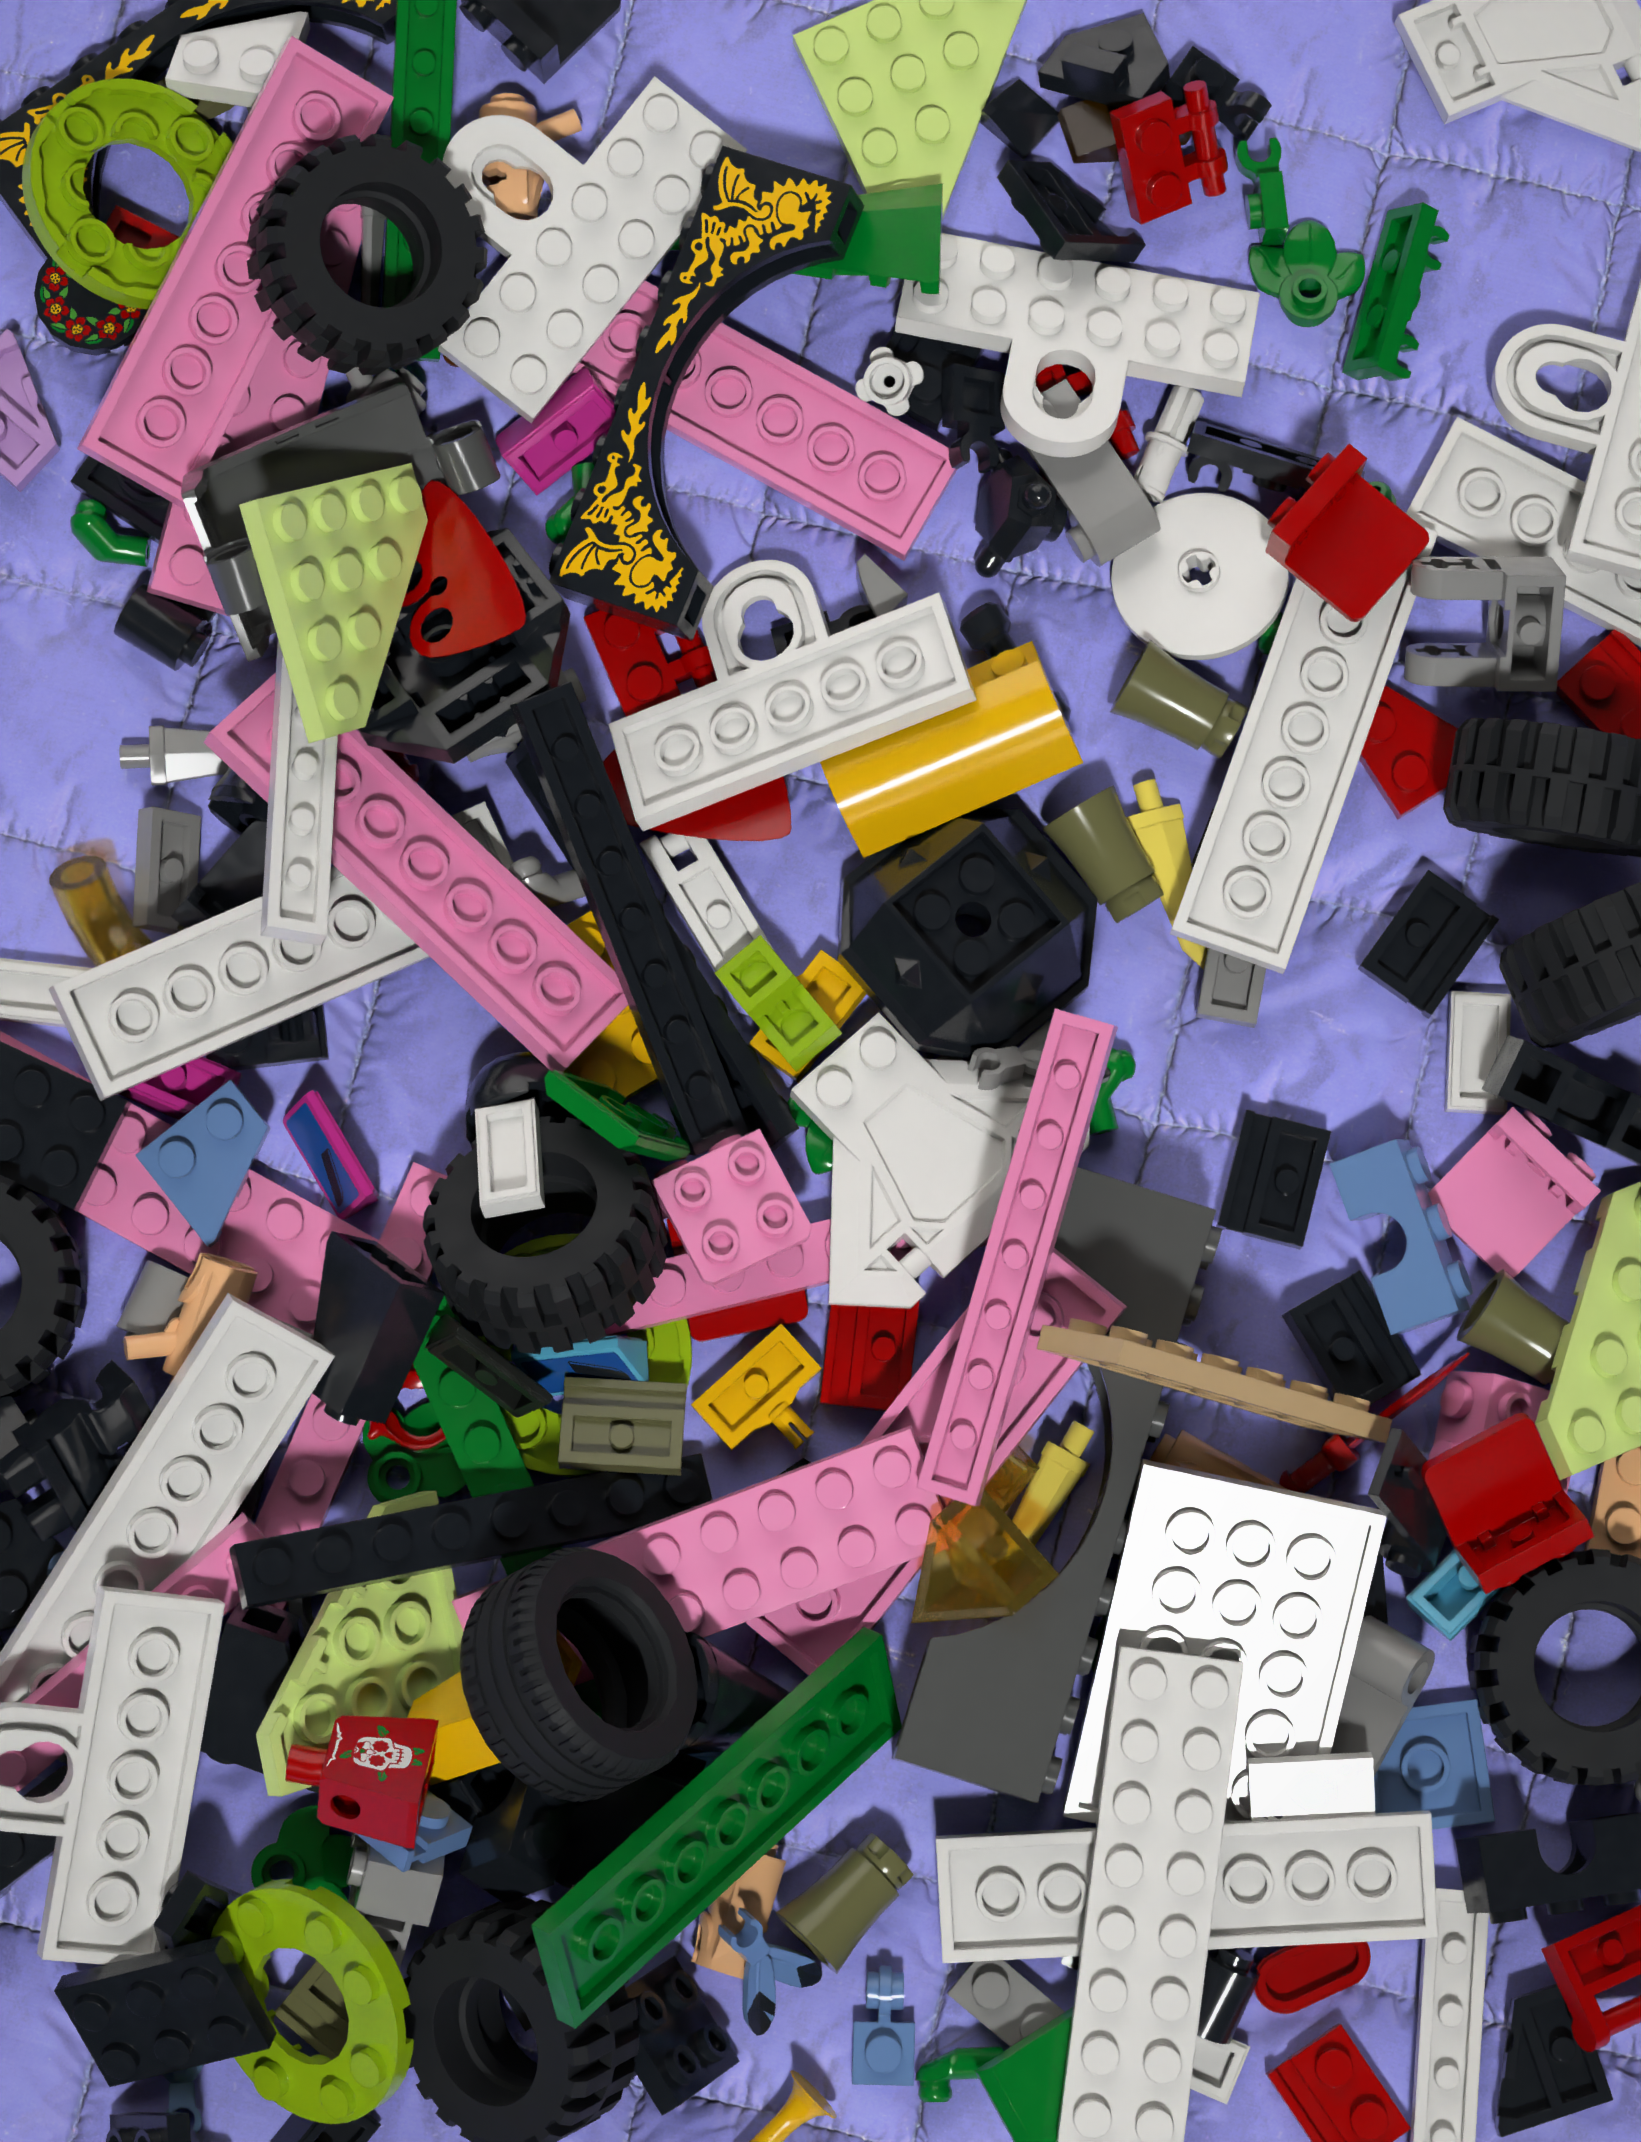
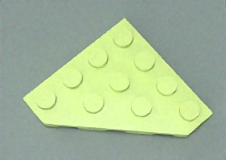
[793,0,1027,221]
[239,463,428,743]
[1535,1182,1641,1480]
[256,1491,463,1797]

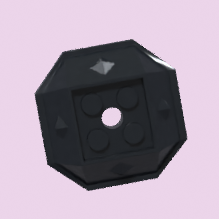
[356,528,571,764]
[837,808,1098,1058]

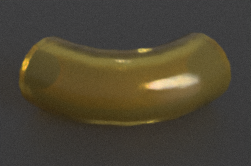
[49,856,153,967]

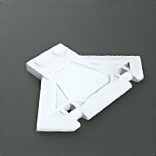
[1394,0,1641,152]
[790,1012,1090,1309]

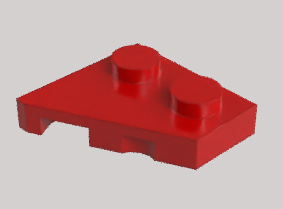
[1359,686,1458,820]

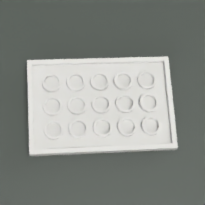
[1062,1459,1386,1824]

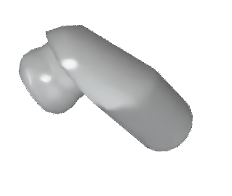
[509,856,585,908]

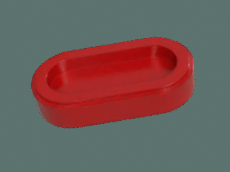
[1253,1942,1371,2014]

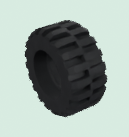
[247,134,487,375]
[1443,718,1641,857]
[1499,882,1641,1049]
[423,1116,668,1354]
[0,1175,87,1398]
[1469,1549,1641,1786]
[403,1897,640,2142]

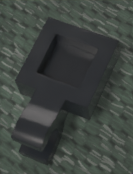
[1162,46,1272,141]

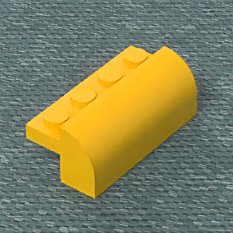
[820,641,1083,858]

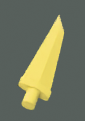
[1126,779,1208,970]
[975,1420,1094,1608]

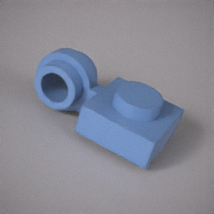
[852,1966,915,2086]

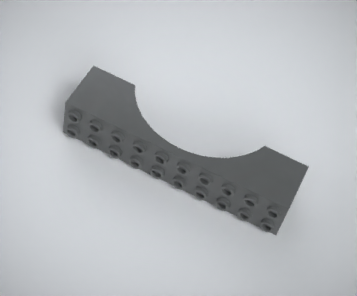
[892,1167,1222,1803]

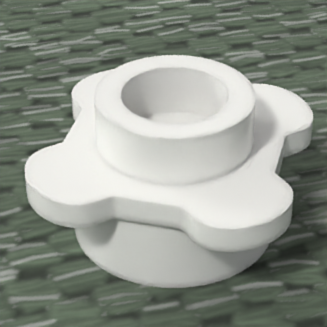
[855,347,924,416]

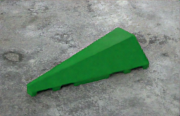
[670,183,943,294]

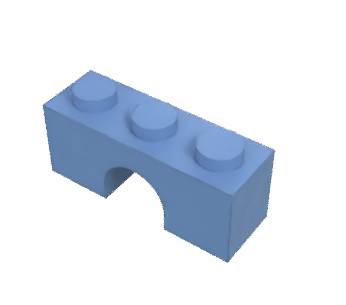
[1329,1139,1473,1335]

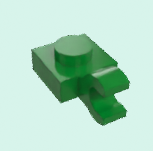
[1235,138,1289,247]

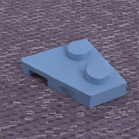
[135,1080,271,1247]

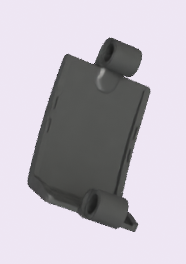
[181,383,501,662]

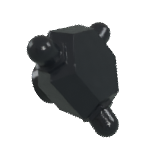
[975,447,1067,578]

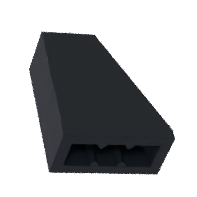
[312,1231,445,1426]

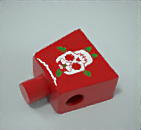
[285,1715,439,1849]

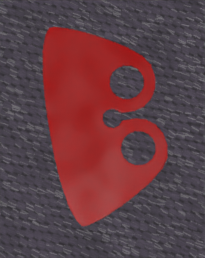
[402,480,526,658]
[603,749,792,841]

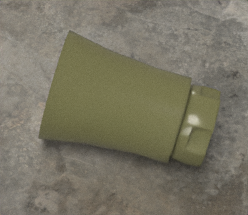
[1110,640,1248,758]
[1043,785,1164,923]
[1457,1269,1570,1385]
[776,1833,914,1974]

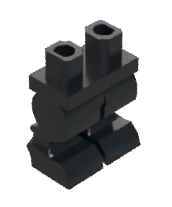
[0,1360,152,1542]

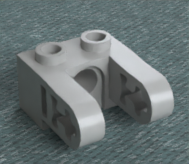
[1404,556,1566,692]
[347,1832,445,1970]

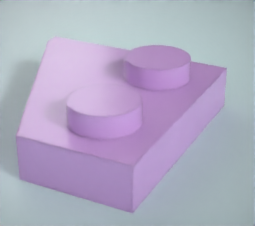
[0,329,60,492]

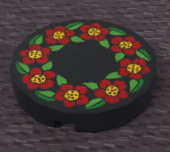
[34,256,148,356]

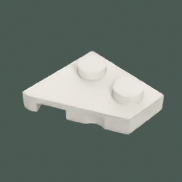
[165,11,310,108]

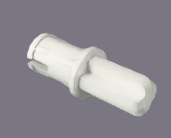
[1133,385,1204,503]

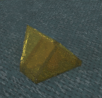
[911,1490,1059,1623]

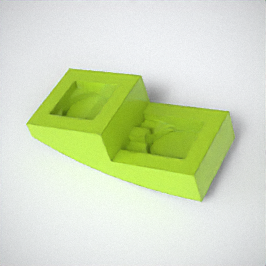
[714,935,842,1072]

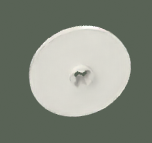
[1111,493,1289,660]

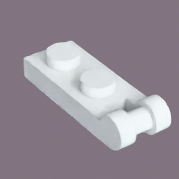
[639,833,774,986]

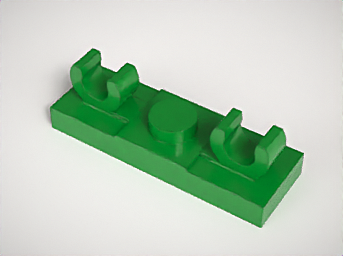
[1342,202,1450,381]

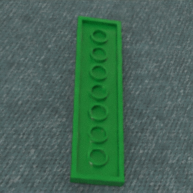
[531,1627,902,2029]

